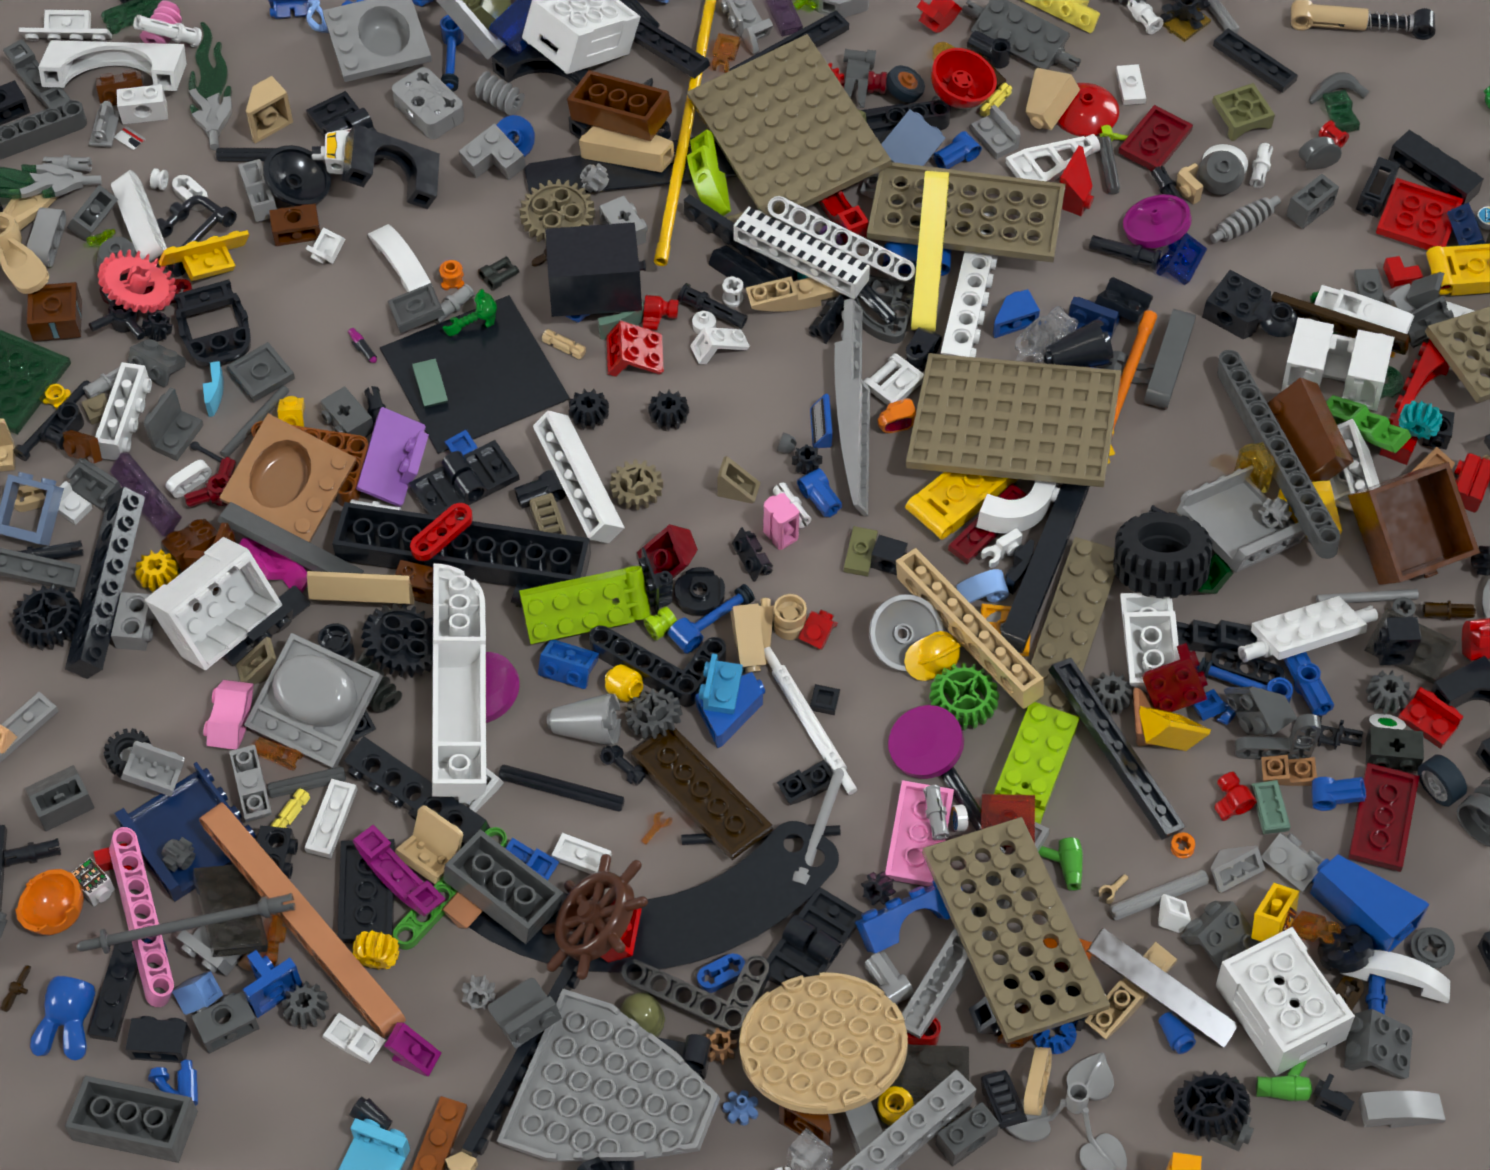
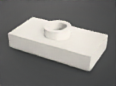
[1116,64,1146,105]

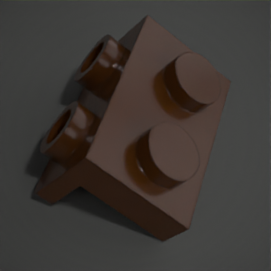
[96,69,143,106]

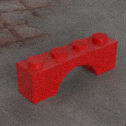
[818,190,869,244]

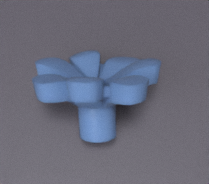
[722,1090,759,1126]

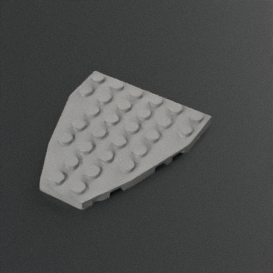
[497,989,720,1162]

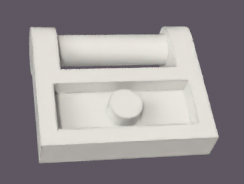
[863,353,924,405]

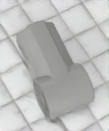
[864,951,914,1005]

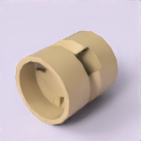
[773,594,807,640]

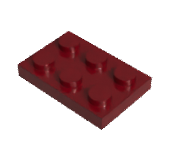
[1118,105,1193,171]

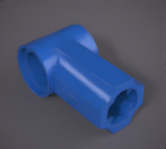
[934,131,982,169]
[797,468,842,518]
[1312,777,1366,811]

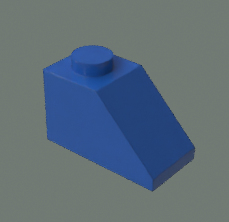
[993,289,1040,338]

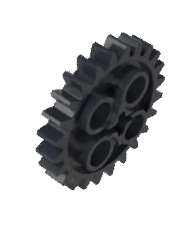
[361,603,433,678]

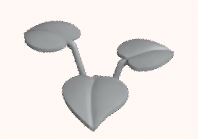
[1002,1053,1127,1170]

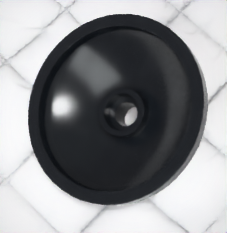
[263,145,331,206]

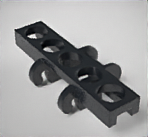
[1295,715,1363,750]

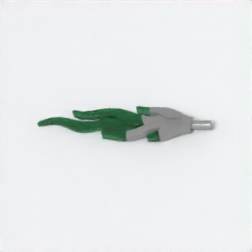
[189,22,232,150]
[0,164,102,199]

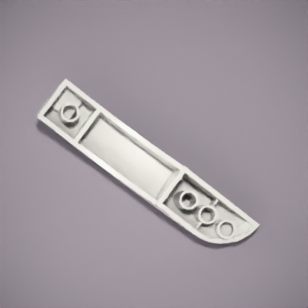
[432,564,487,803]

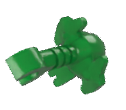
[443,289,497,336]

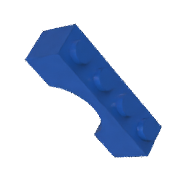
[855,880,963,954]

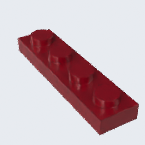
[948,484,1027,565]

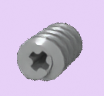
[475,71,525,115]

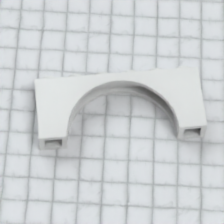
[38,40,187,91]

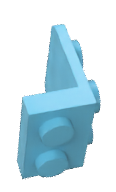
[339,1118,410,1170]

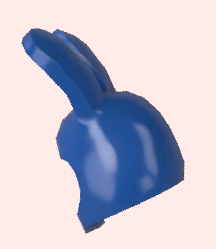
[30,976,95,1060]

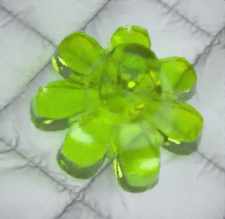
[793,0,818,10]
[86,229,116,246]

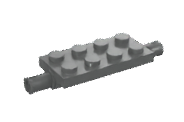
[962,0,1081,72]

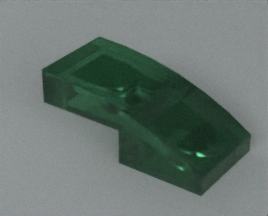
[1323,90,1360,132]

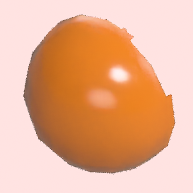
[15,869,84,936]

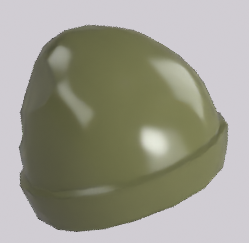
[620,992,665,1037]

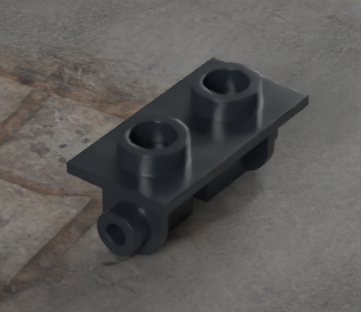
[809,294,844,344]
[732,527,773,582]

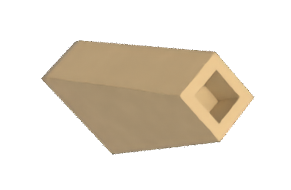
[579,126,675,172]

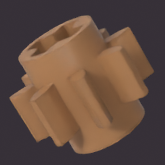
[706,1028,737,1065]

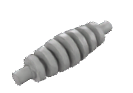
[1210,196,1281,243]

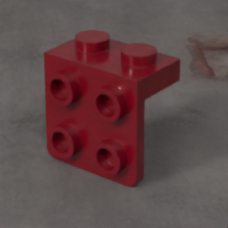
[1142,643,1208,712]

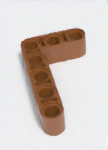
[251,421,369,507]

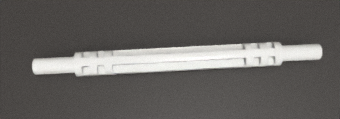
[764,647,857,795]

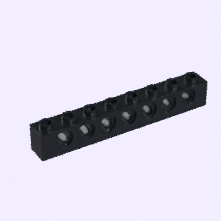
[65,487,145,679]

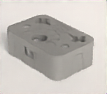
[392,67,464,139]

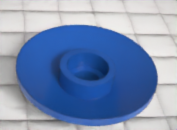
[497,115,535,157]

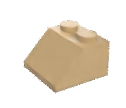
[246,76,293,144]

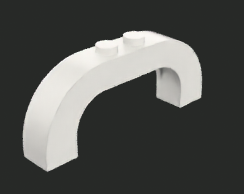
[976,481,1063,534]

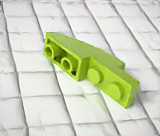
[687,129,731,216]

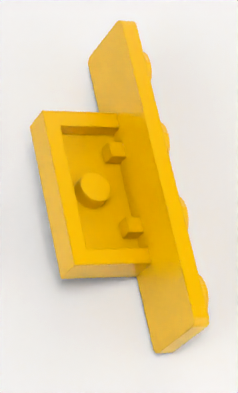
[159,230,250,281]

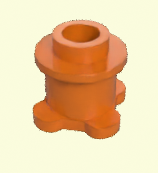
[439,260,464,290]

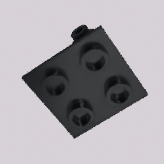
[638,547,673,615]

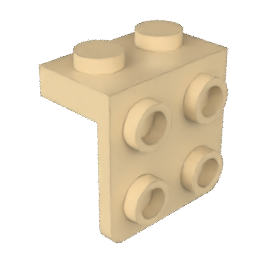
[395,805,463,884]

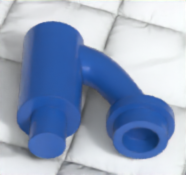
[148,1060,198,1106]

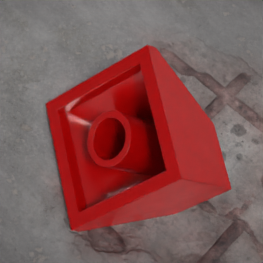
[1060,145,1094,216]

